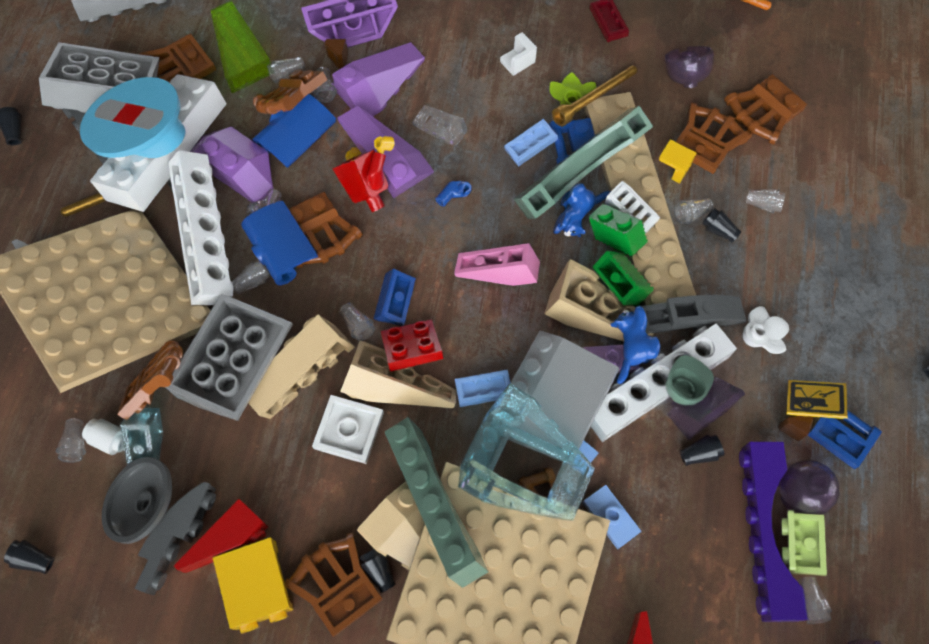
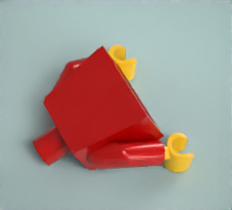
[332,136,394,212]

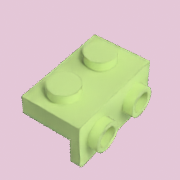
[781,510,827,576]

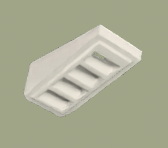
[605,181,660,234]

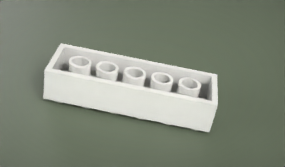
[90,74,226,212]

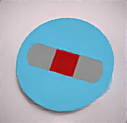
[80,77,186,158]

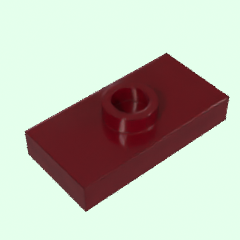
[589,0,629,42]

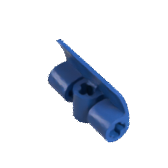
[252,94,336,168]
[241,201,318,285]

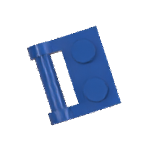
[549,118,595,164]
[808,410,882,469]

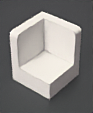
[500,32,537,76]

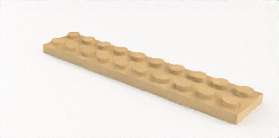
[584,92,696,306]

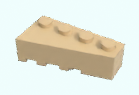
[249,315,355,419]

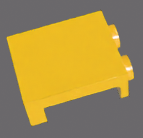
[213,537,294,633]

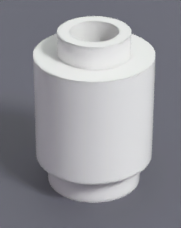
[82,419,128,455]

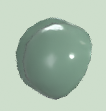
[665,355,714,405]

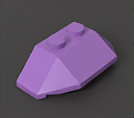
[301,0,398,48]
[190,127,273,206]

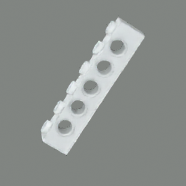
[168,151,233,305]
[591,323,737,442]

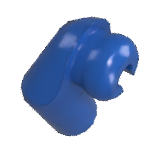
[435,181,472,207]

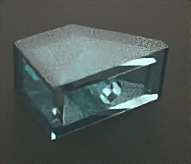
[120,408,163,465]

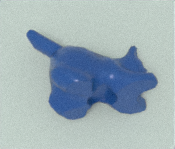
[553,183,611,237]
[610,306,660,384]

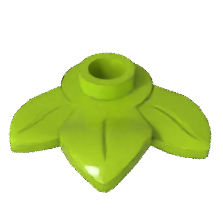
[549,72,597,112]

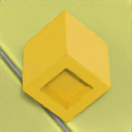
[659,139,697,184]

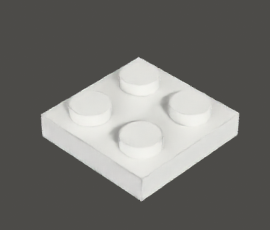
[312,395,384,464]

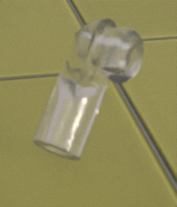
[247,189,282,215]

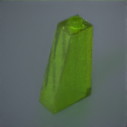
[210,1,274,93]

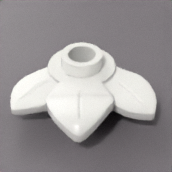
[742,306,789,354]

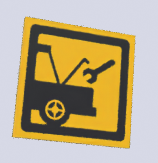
[787,380,848,419]

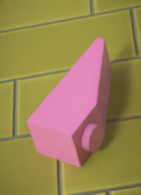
[454,243,540,286]

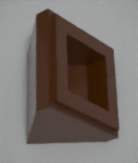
[325,39,348,69]
[778,415,814,442]

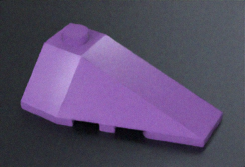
[332,42,425,116]
[337,105,434,198]

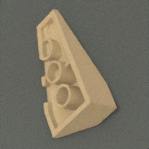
[545,259,654,341]
[340,340,457,408]
[357,482,425,570]

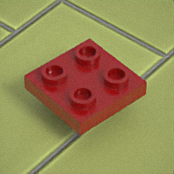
[380,319,443,372]

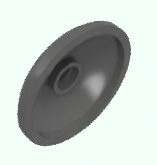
[102,457,172,544]

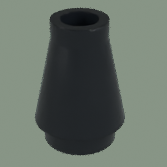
[0,107,22,146]
[702,208,742,243]
[679,434,724,466]
[4,540,55,574]
[359,549,396,593]

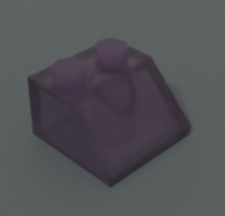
[667,377,745,441]

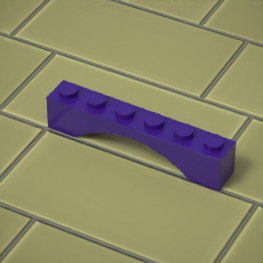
[739,442,808,622]

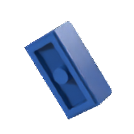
[374,269,416,326]

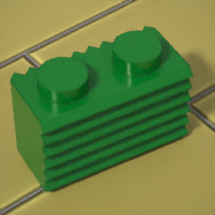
[589,204,648,256]
[593,251,653,307]

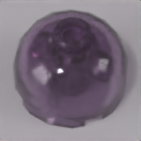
[665,46,714,88]
[778,460,840,515]

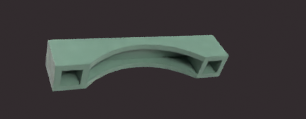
[514,106,653,219]
[385,417,489,588]

